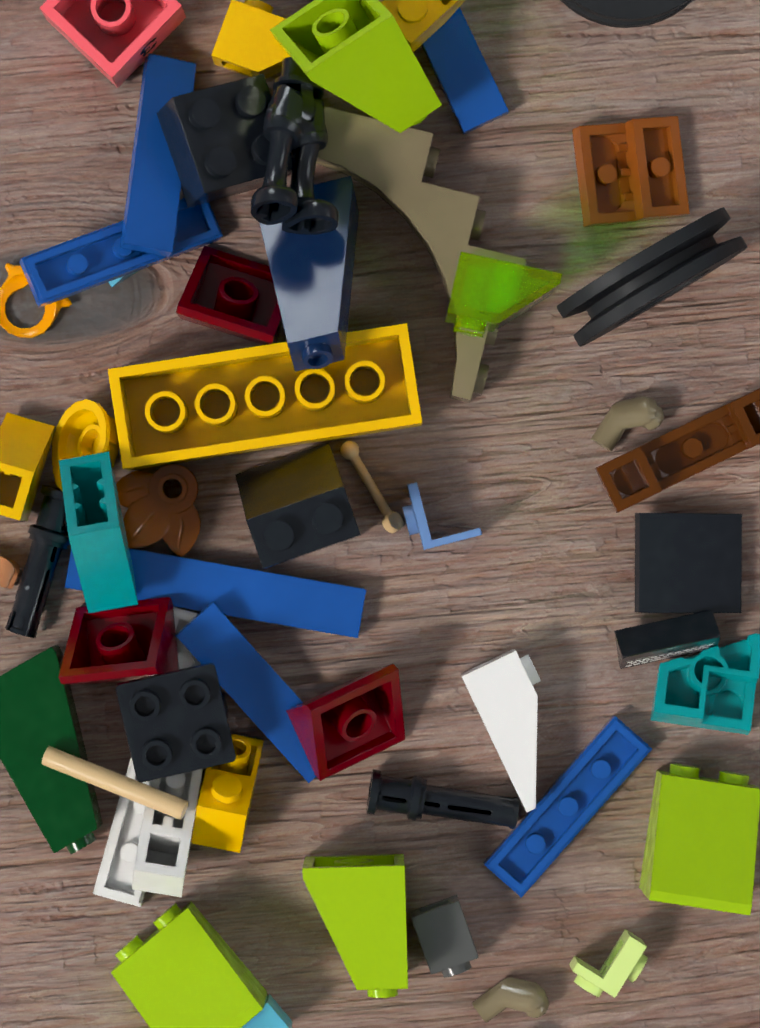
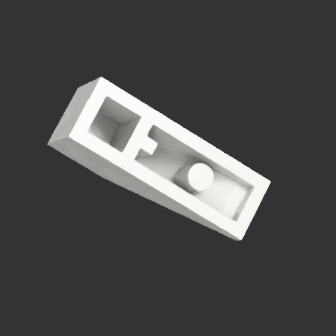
[460,649,541,812]
[132,769,203,897]

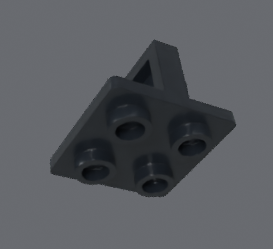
[116,663,236,782]

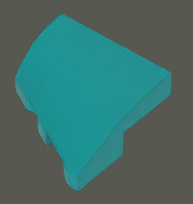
[650,633,760,735]

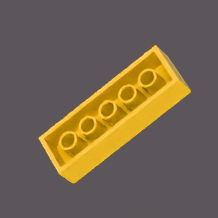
[107,323,422,471]

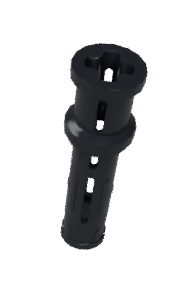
[5,485,70,638]
[366,769,520,829]

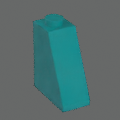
[59,451,138,613]

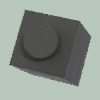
[411,895,479,977]

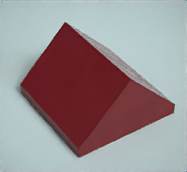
[176,246,283,345]
[58,597,179,684]
[286,664,405,781]

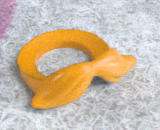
[0,263,72,338]

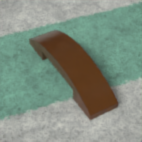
[595,388,760,513]

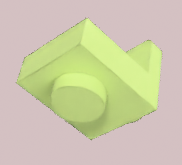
[569,929,648,998]

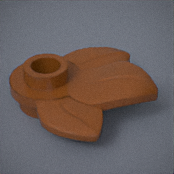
[116,464,201,557]

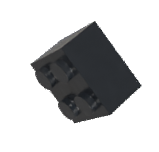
[157,73,292,208]

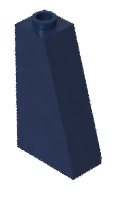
[259,176,359,372]

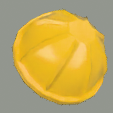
[52,399,120,492]

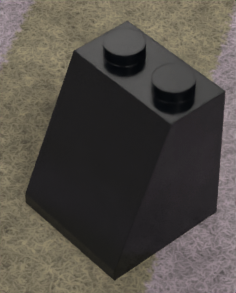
[235,442,361,569]

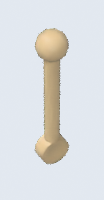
[340,441,404,533]

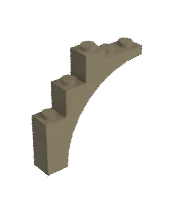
[316,106,532,403]

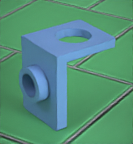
[402,482,482,550]

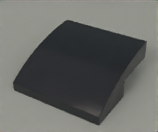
[635,513,742,613]

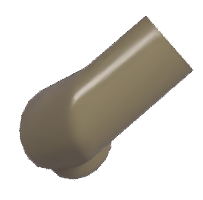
[591,396,664,452]
[472,977,549,1023]

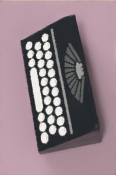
[615,610,720,669]

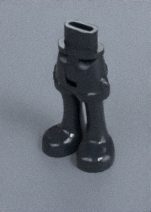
[251,57,339,235]

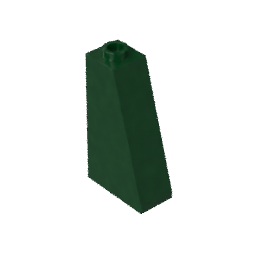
[0,645,103,855]

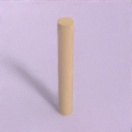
[42,746,189,820]

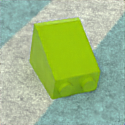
[270,0,442,133]
[639,763,760,915]
[302,854,408,998]
[111,901,267,1028]

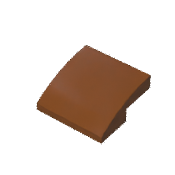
[572,116,690,227]

